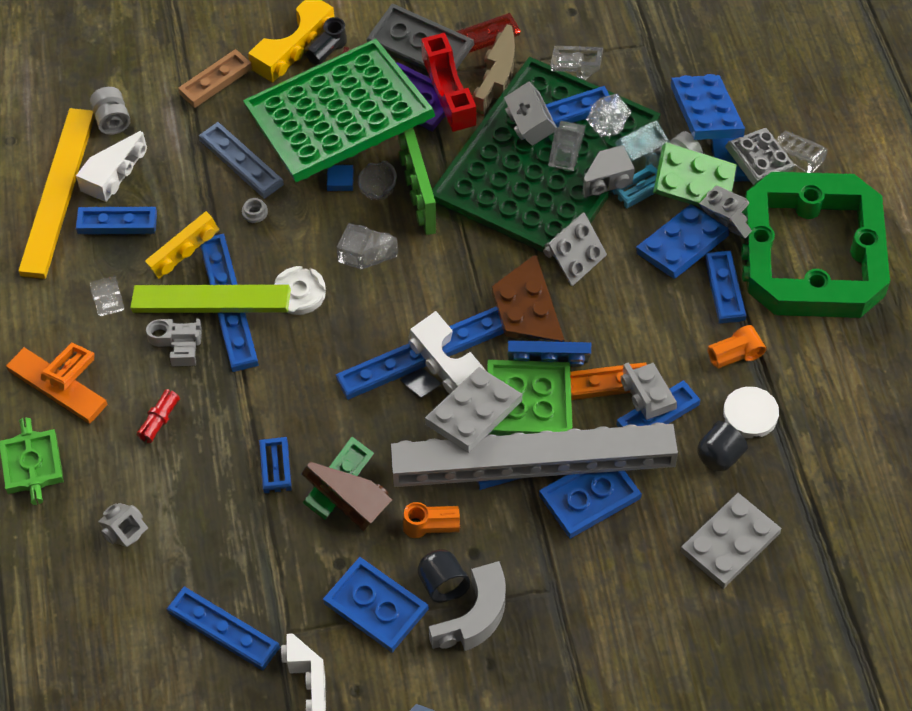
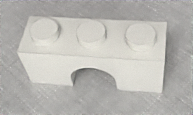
[408,311,486,394]

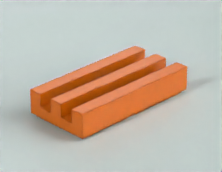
[41,342,95,391]

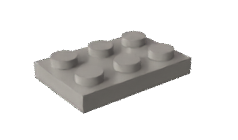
[425,367,522,453]
[680,493,782,589]

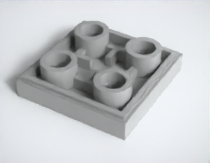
[725,128,795,185]

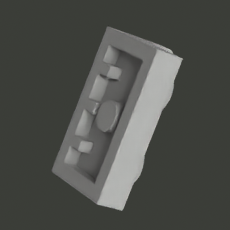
[699,186,752,238]
[620,363,677,420]

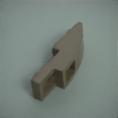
[473,24,515,115]

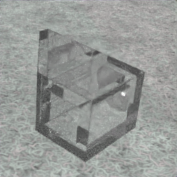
[337,223,398,269]

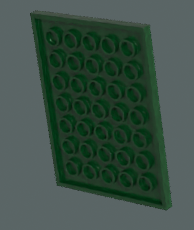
[432,56,661,258]

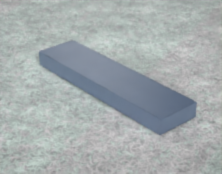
[199,122,284,199]

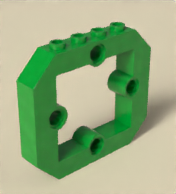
[740,172,890,318]

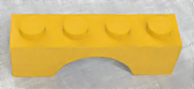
[248,0,334,83]

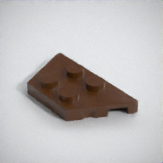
[492,256,564,342]

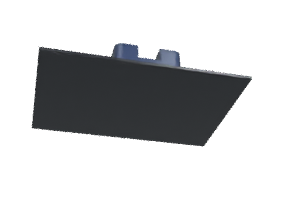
[400,368,442,398]

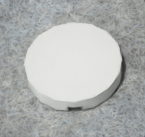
[274,266,326,315]
[723,387,779,438]

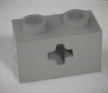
[504,82,558,146]

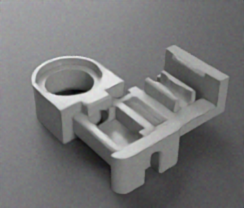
[146,319,202,366]

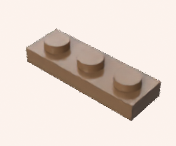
[178,49,252,108]

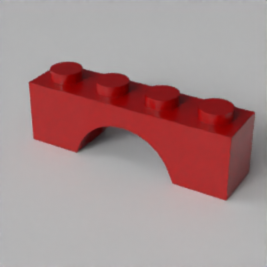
[421,33,476,132]

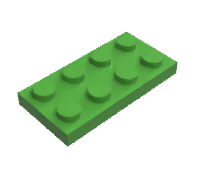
[398,127,436,235]

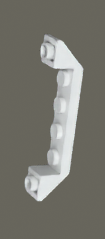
[281,634,326,711]

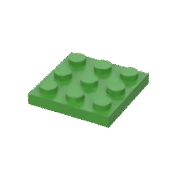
[487,360,572,436]

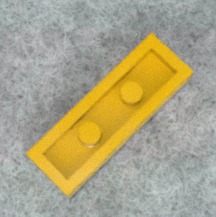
[145,211,219,279]

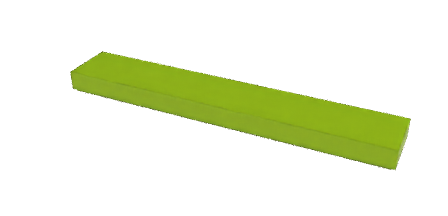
[130,285,291,313]

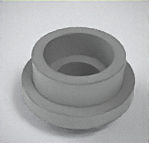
[242,198,268,223]

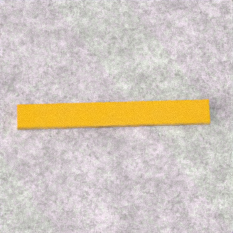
[19,108,95,279]

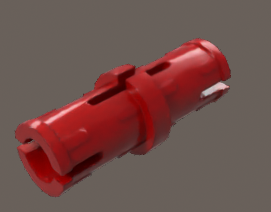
[136,389,180,443]

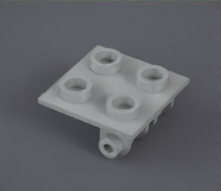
[543,212,607,286]

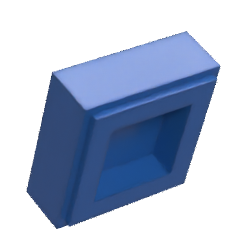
[327,165,354,191]

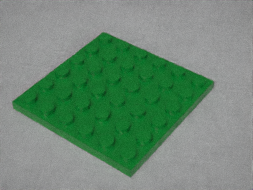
[243,38,435,182]

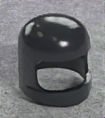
[697,421,748,472]
[418,549,470,602]

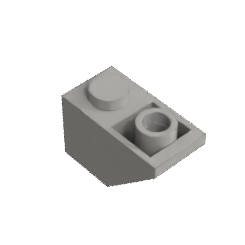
[583,145,634,197]

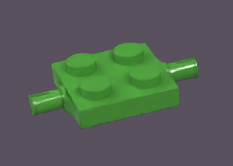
[0,417,64,505]

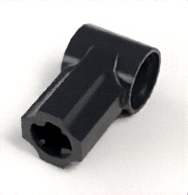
[303,17,347,65]

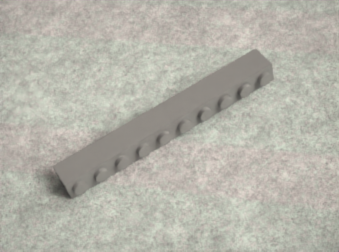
[391,423,678,487]

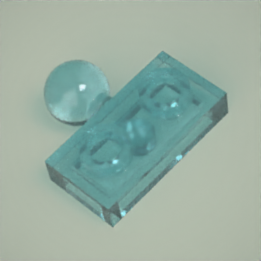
[615,120,669,174]

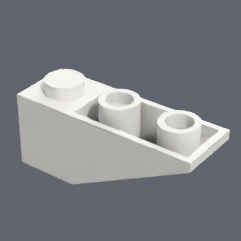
[76,131,147,202]

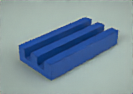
[259,437,292,493]

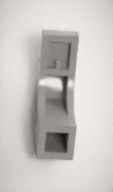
[429,561,506,651]

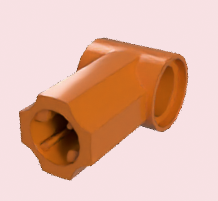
[707,325,766,369]
[403,502,460,538]

